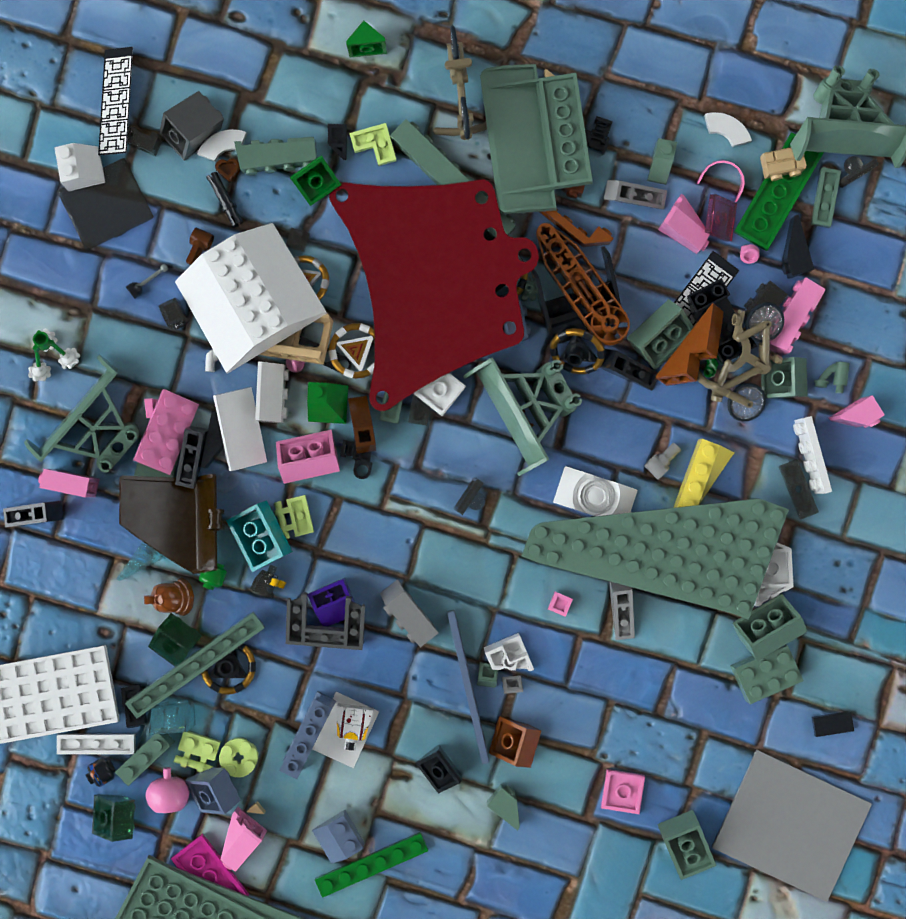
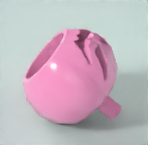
[146,767,190,813]

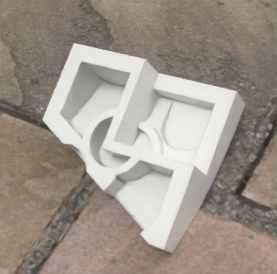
[484,633,534,671]

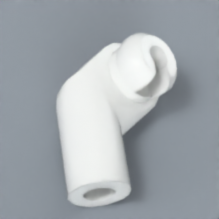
[205,349,219,372]

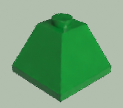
[307,382,349,424]

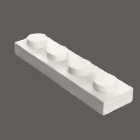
[57,734,136,754]

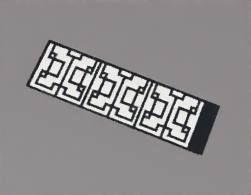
[98,47,133,156]
[674,251,739,327]

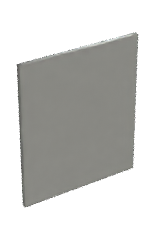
[712,749,872,902]

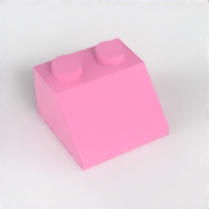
[829,395,885,428]

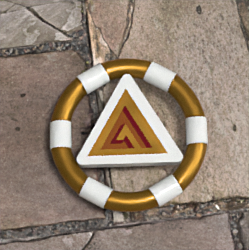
[328,323,375,379]

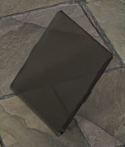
[57,158,154,250]

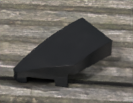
[328,124,347,160]

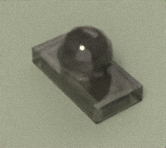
[839,156,879,188]
[454,478,485,515]

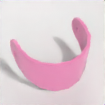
[697,159,745,202]

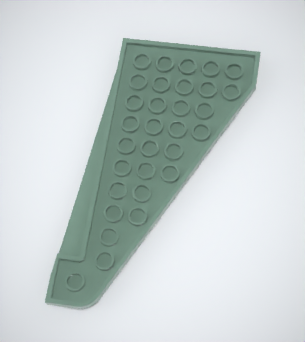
[521,499,789,620]

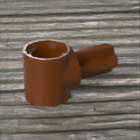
[186,227,214,265]

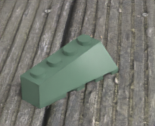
[234,137,318,176]

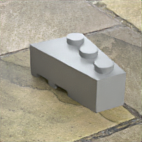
[380,579,438,647]

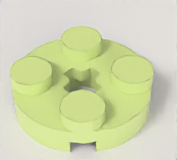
[219,737,259,777]

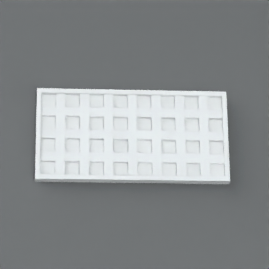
[0,645,120,744]

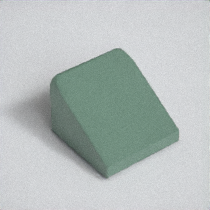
[477,662,498,688]

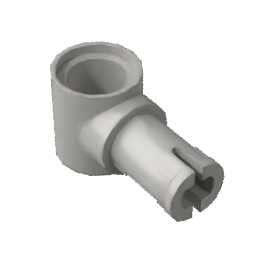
[644,443,681,480]

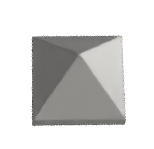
[502,676,523,694]

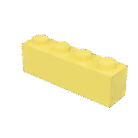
[673,439,734,508]

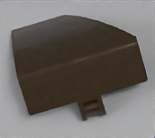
[119,474,225,574]

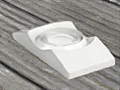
[553,466,638,516]

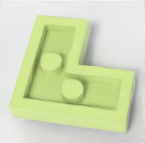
[349,123,397,166]

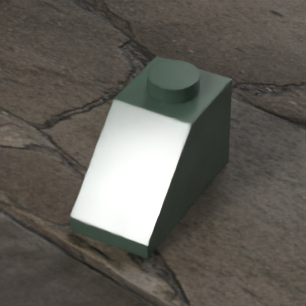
[647,138,677,185]
[487,784,520,831]

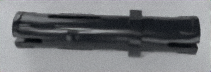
[206,172,243,228]

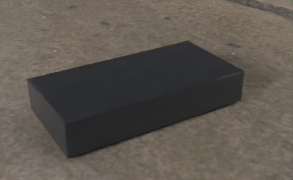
[812,711,854,737]

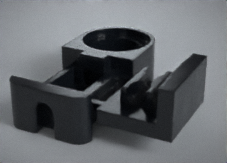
[585,116,613,155]
[340,439,373,479]

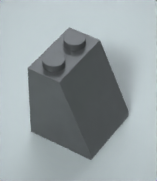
[159,91,224,161]

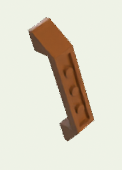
[540,209,614,247]

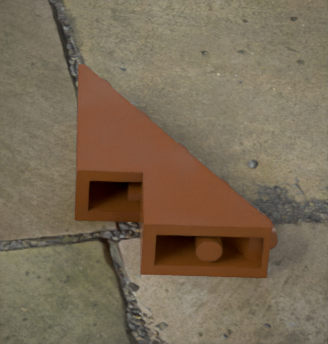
[656,303,724,386]

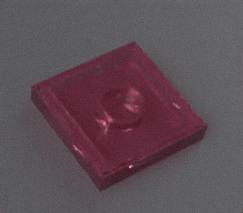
[705,194,737,241]

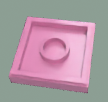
[601,769,645,814]

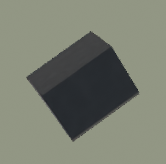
[416,745,462,794]

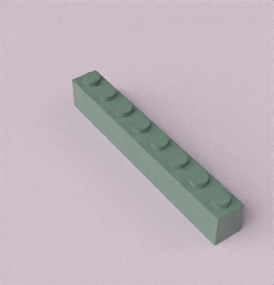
[390,119,516,240]

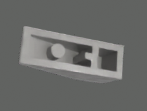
[604,180,667,210]
[609,581,635,640]

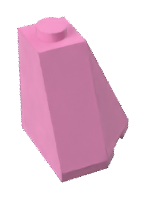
[658,194,710,254]
[220,807,267,872]

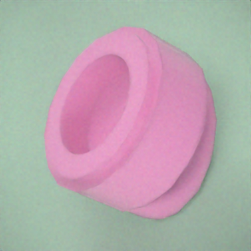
[740,244,760,264]
[286,359,305,373]

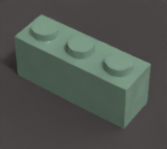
[115,728,175,786]

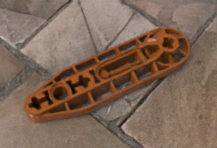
[536,223,630,345]

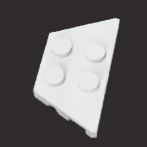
[754,543,793,606]

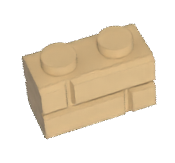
[760,147,807,181]

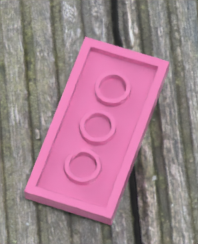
[133,389,199,475]

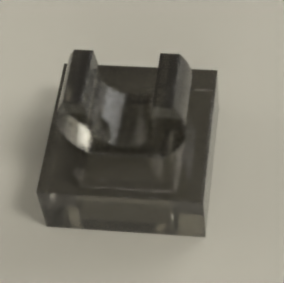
[286,228,310,253]

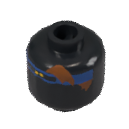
[85,758,116,787]

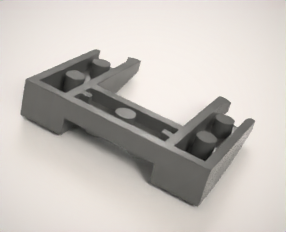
[285,592,365,650]

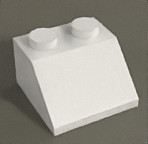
[54,143,105,191]

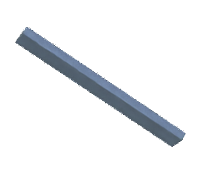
[447,610,490,765]

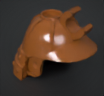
[144,577,194,616]

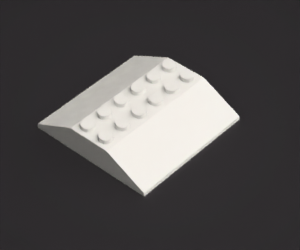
[175,223,327,374]

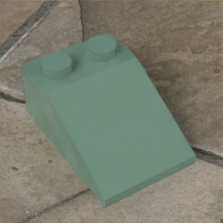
[657,810,716,880]

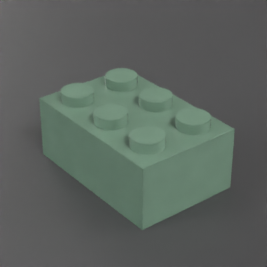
[732,594,807,661]
[730,645,804,704]

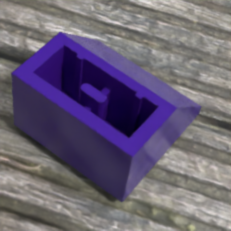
[307,578,355,627]

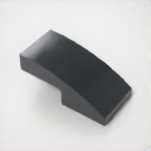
[121,684,147,728]

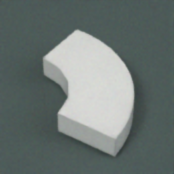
[704,112,752,147]
[197,129,247,162]

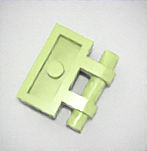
[274,495,315,539]
[174,730,221,773]

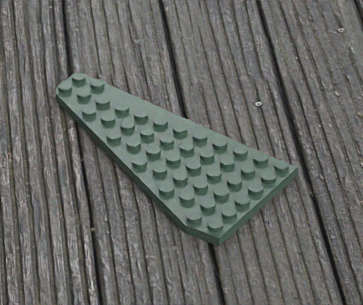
[115,855,304,919]

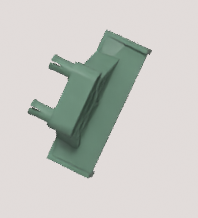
[790,65,906,168]
[24,354,139,473]
[463,357,582,476]

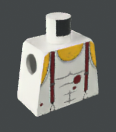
[336,703,374,750]

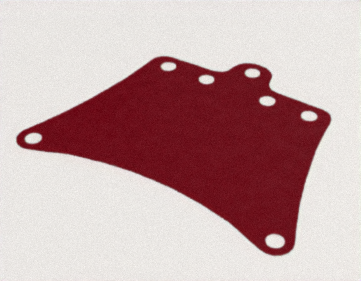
[329,179,539,411]

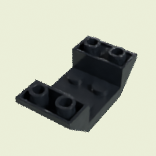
[687,278,757,364]

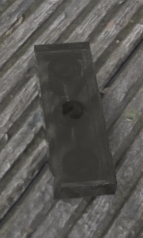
[778,459,819,519]

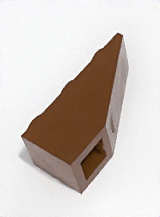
[348,396,376,453]

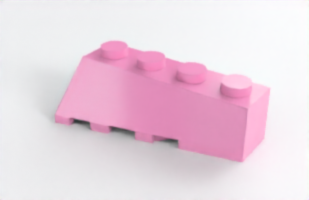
[770,277,826,356]

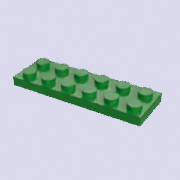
[734,132,824,251]

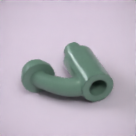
[814,362,850,394]

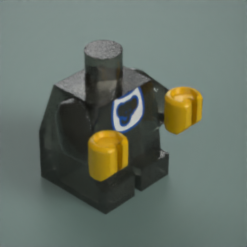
[250,564,286,599]

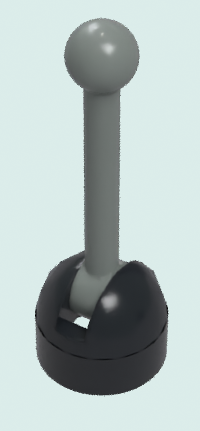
[126,264,168,299]

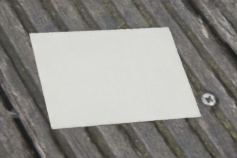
[312,692,379,768]

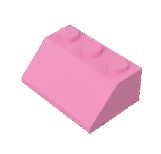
[276,429,340,484]

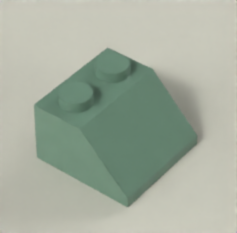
[761,357,808,398]

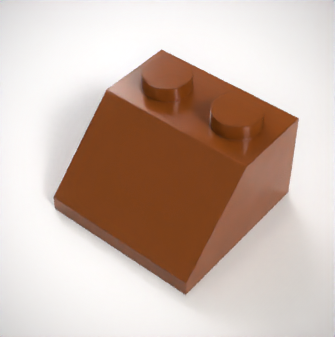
[489,716,541,768]

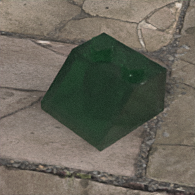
[148,613,202,666]
[92,794,136,842]

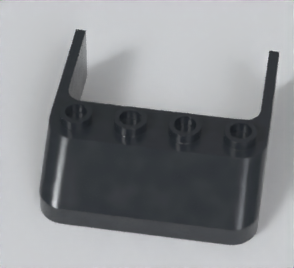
[531,246,622,344]

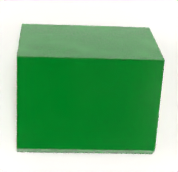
[346,20,387,58]
[290,155,341,206]

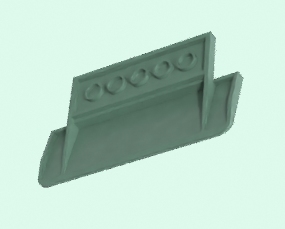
[480,64,593,214]

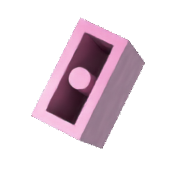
[38,469,100,497]

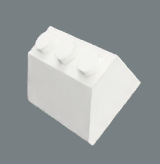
[255,362,289,423]

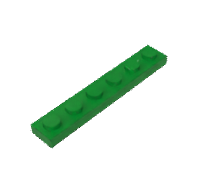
[315,832,428,898]

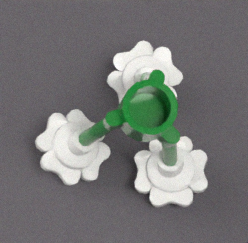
[28,328,80,381]

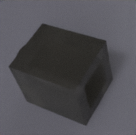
[158,298,189,330]

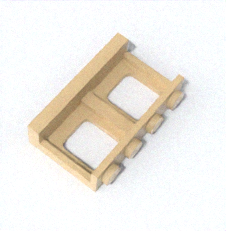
[259,313,334,365]

